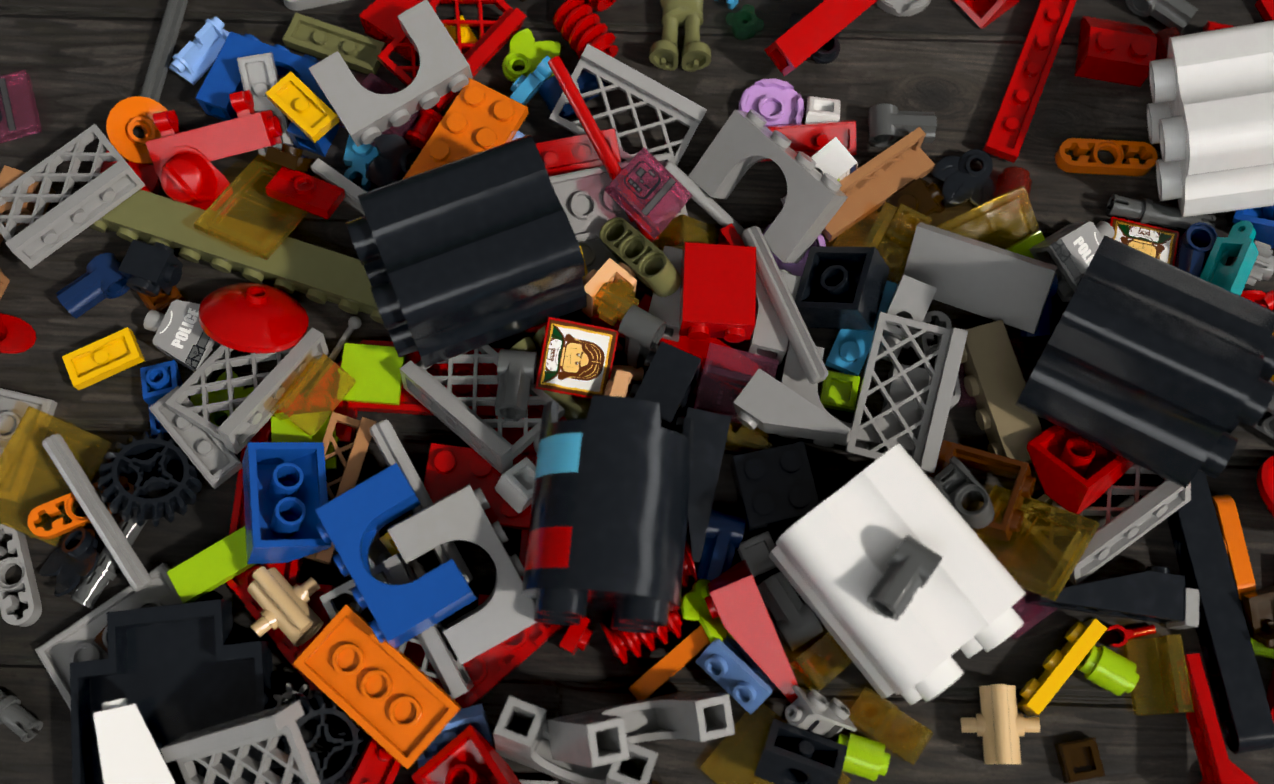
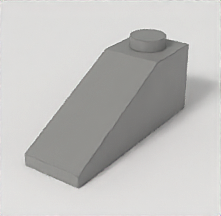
[733,368,851,444]

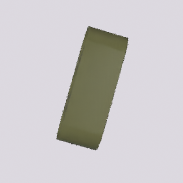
[599,217,682,297]

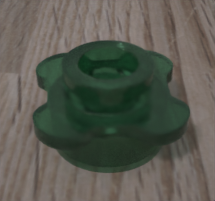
[726,4,764,40]

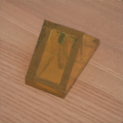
[653,214,716,252]
[790,632,852,691]

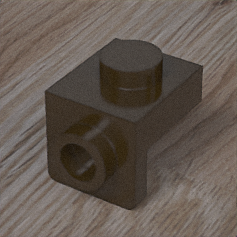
[265,143,316,176]
[886,178,945,230]
[1241,585,1274,649]

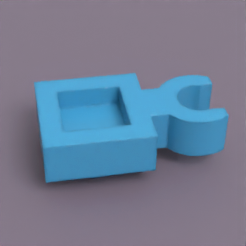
[509,56,553,106]
[343,134,382,191]

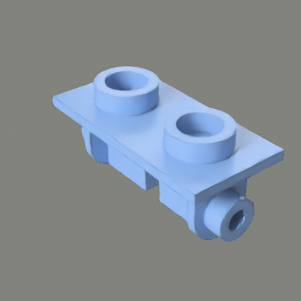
[169,16,230,85]

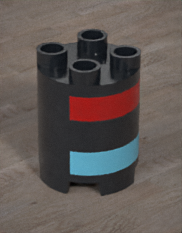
[522,395,695,634]

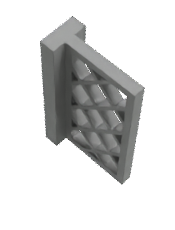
[549,43,707,166]
[0,124,145,269]
[845,312,968,475]
[165,328,330,455]
[400,344,565,474]
[1021,464,1191,585]
[319,553,474,699]
[160,700,320,784]

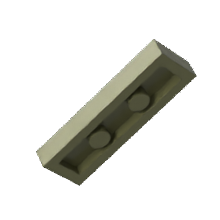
[282,13,386,77]

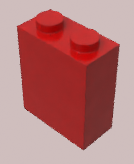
[679,242,756,343]

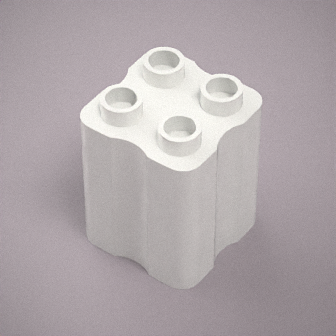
[1147,20,1274,218]
[768,443,1026,706]

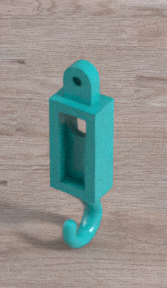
[1200,220,1259,296]

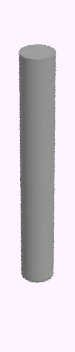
[662,161,745,236]

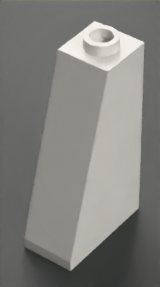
[93,698,176,784]

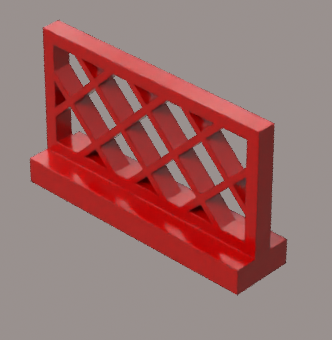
[377,0,527,114]

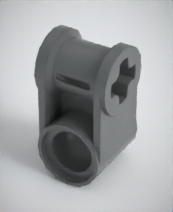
[928,456,995,529]

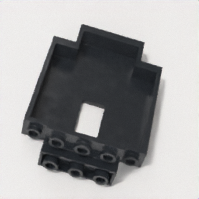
[70,599,275,784]

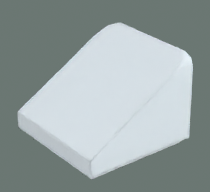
[804,96,840,123]
[495,457,536,513]

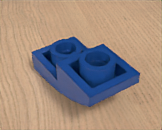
[140,360,183,440]

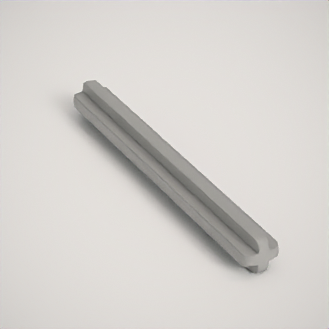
[741,226,828,384]
[370,420,472,583]
[42,433,152,592]

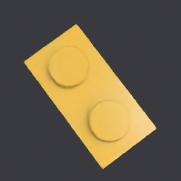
[265,71,340,143]
[62,327,145,391]

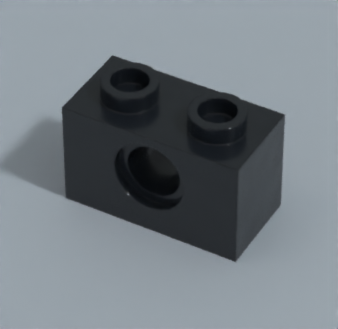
[754,719,848,784]

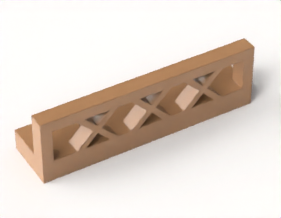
[821,127,935,242]
[304,412,377,564]

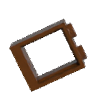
[930,440,1036,542]

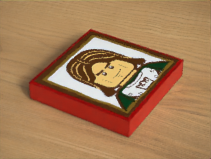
[1107,217,1180,266]
[534,317,619,399]

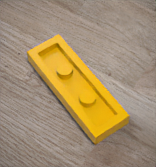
[1017,618,1107,717]

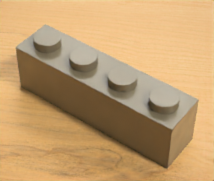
[961,320,1043,463]

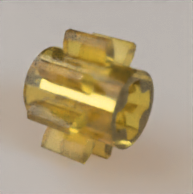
[594,279,639,326]

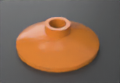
[106,96,168,164]

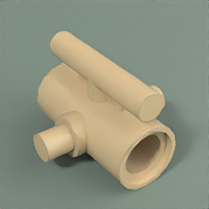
[247,566,324,647]
[961,684,1040,764]

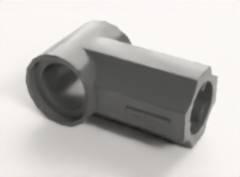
[1126,0,1198,34]
[868,103,937,148]
[619,305,667,369]
[495,349,537,422]
[866,535,943,621]
[757,571,823,651]

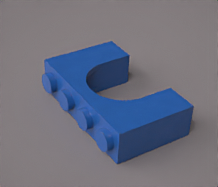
[196,31,342,157]
[315,463,476,648]

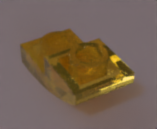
[877,204,932,284]
[725,424,773,454]
[849,686,933,766]

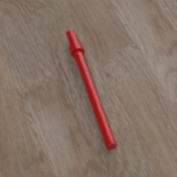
[548,56,659,243]

